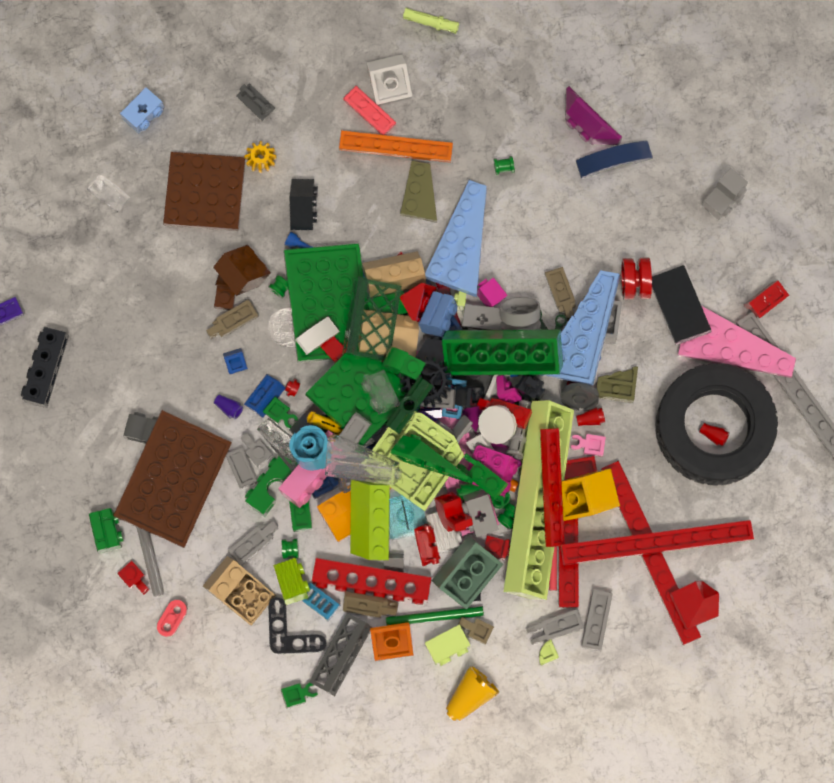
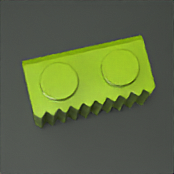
[273,558,310,605]

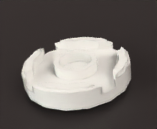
[478,405,517,444]

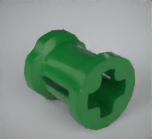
[493,156,515,175]

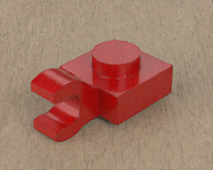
[117,561,150,595]

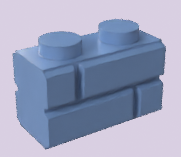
[419,292,457,337]

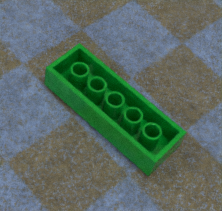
[442,329,563,375]

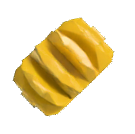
[244,141,277,173]

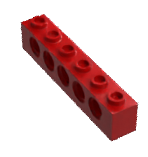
[312,558,432,605]

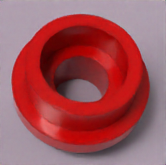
[285,378,301,397]

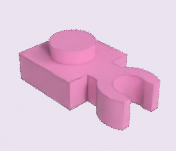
[571,434,606,457]

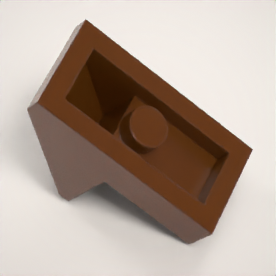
[214,274,236,310]

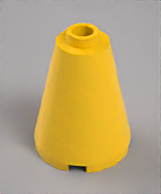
[446,666,500,721]

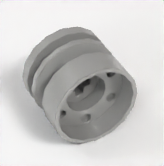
[500,297,541,330]

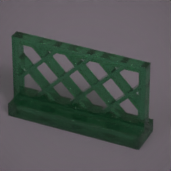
[342,276,402,361]

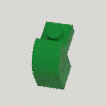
[381,347,425,381]

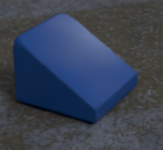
[223,348,248,375]

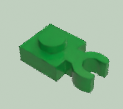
[263,397,298,429]
[280,683,318,709]

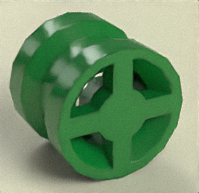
[268,275,288,299]
[491,492,510,509]
[282,539,299,559]

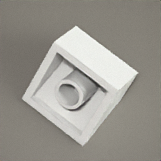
[366,54,412,105]

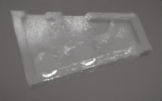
[257,418,299,472]

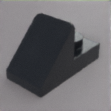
[455,386,484,408]

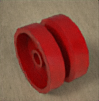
[620,257,652,300]

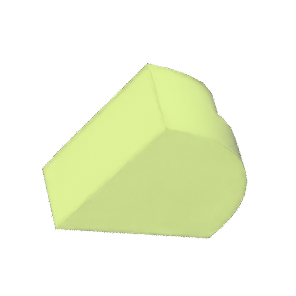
[539,640,559,665]

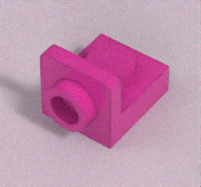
[496,375,522,404]

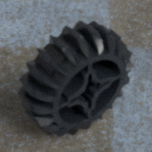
[400,356,452,408]

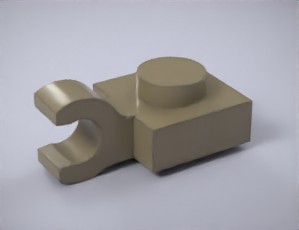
[458,618,494,645]

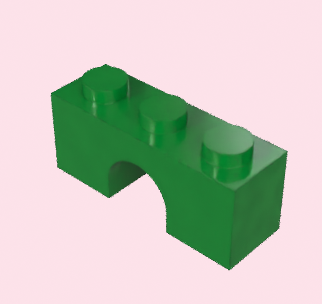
[245,455,296,517]

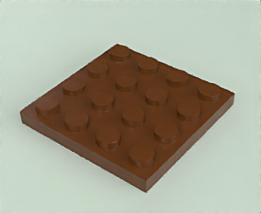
[163,152,246,231]

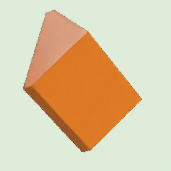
[370,623,414,661]

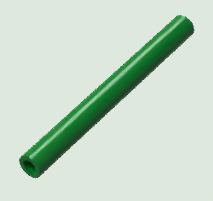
[386,606,484,626]

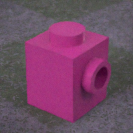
[477,277,508,307]

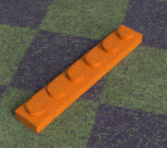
[339,130,453,163]

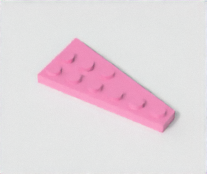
[678,306,796,378]

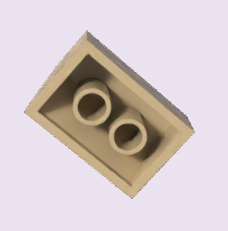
[362,251,426,297]
[356,310,419,357]

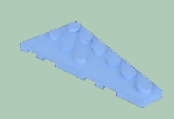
[425,180,487,297]
[542,270,620,386]

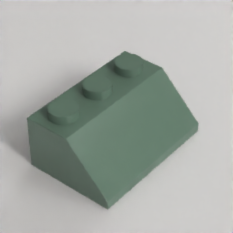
[432,535,503,610]

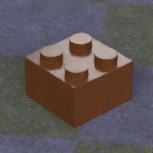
[213,244,271,296]

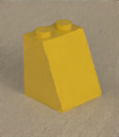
[562,468,620,521]

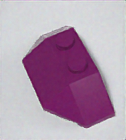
[565,86,622,145]

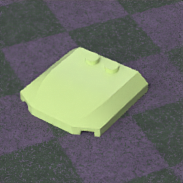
[361,412,464,511]

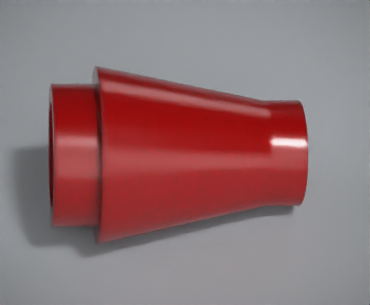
[576,407,606,426]
[699,423,730,446]

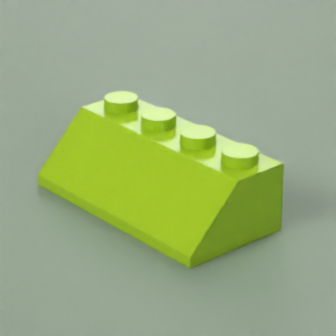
[350,478,390,560]

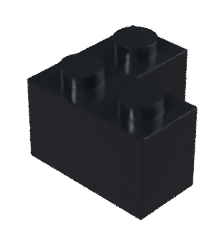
[289,179,318,230]

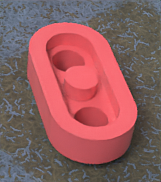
[157,600,187,637]

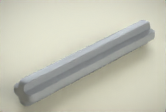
[136,527,164,597]

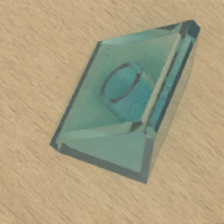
[389,495,427,540]

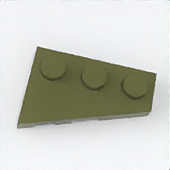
[400,161,437,223]

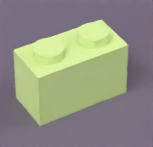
[425,624,471,666]

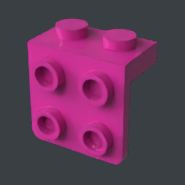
[467,445,519,497]

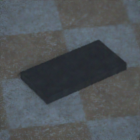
[652,265,712,345]

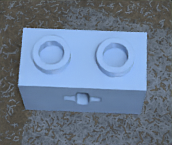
[120,87,164,134]

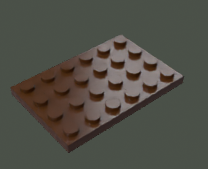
[113,410,232,548]

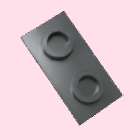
[236,83,275,121]

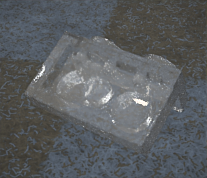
[361,370,400,415]

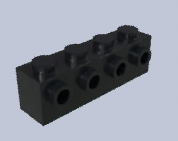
[21,327,69,408]

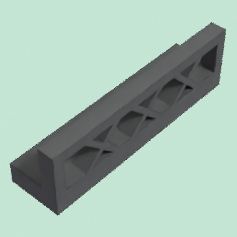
[309,613,372,697]

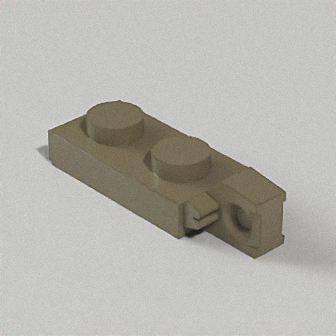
[545,267,576,321]
[206,300,258,339]
[343,591,398,618]

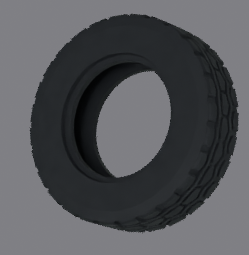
[655,363,778,486]

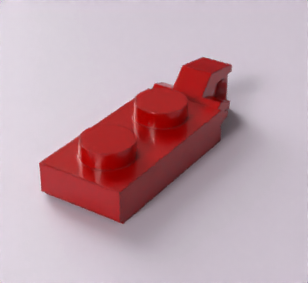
[477,398,532,429]

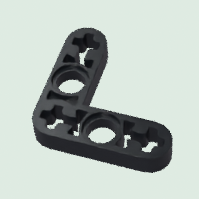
[268,597,327,655]

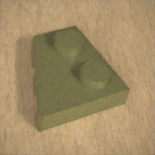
[596,366,638,403]

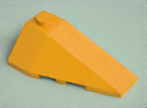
[317,475,391,542]

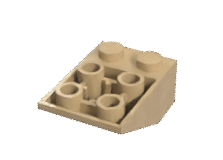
[203,556,276,626]

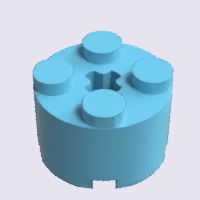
[289,425,333,471]

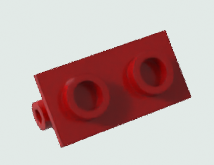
[414,523,441,566]

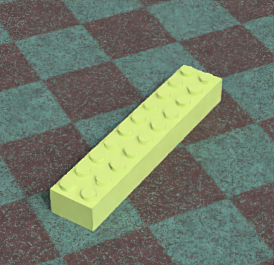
[503,400,574,600]

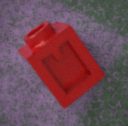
[484,536,510,561]

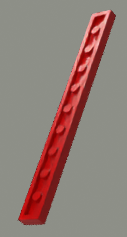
[601,461,701,645]
[560,520,754,565]

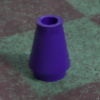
[214,394,243,419]

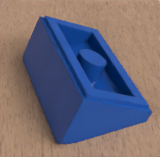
[244,374,285,418]

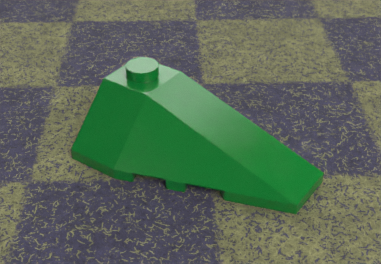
[390,434,473,484]

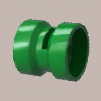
[497,503,516,530]

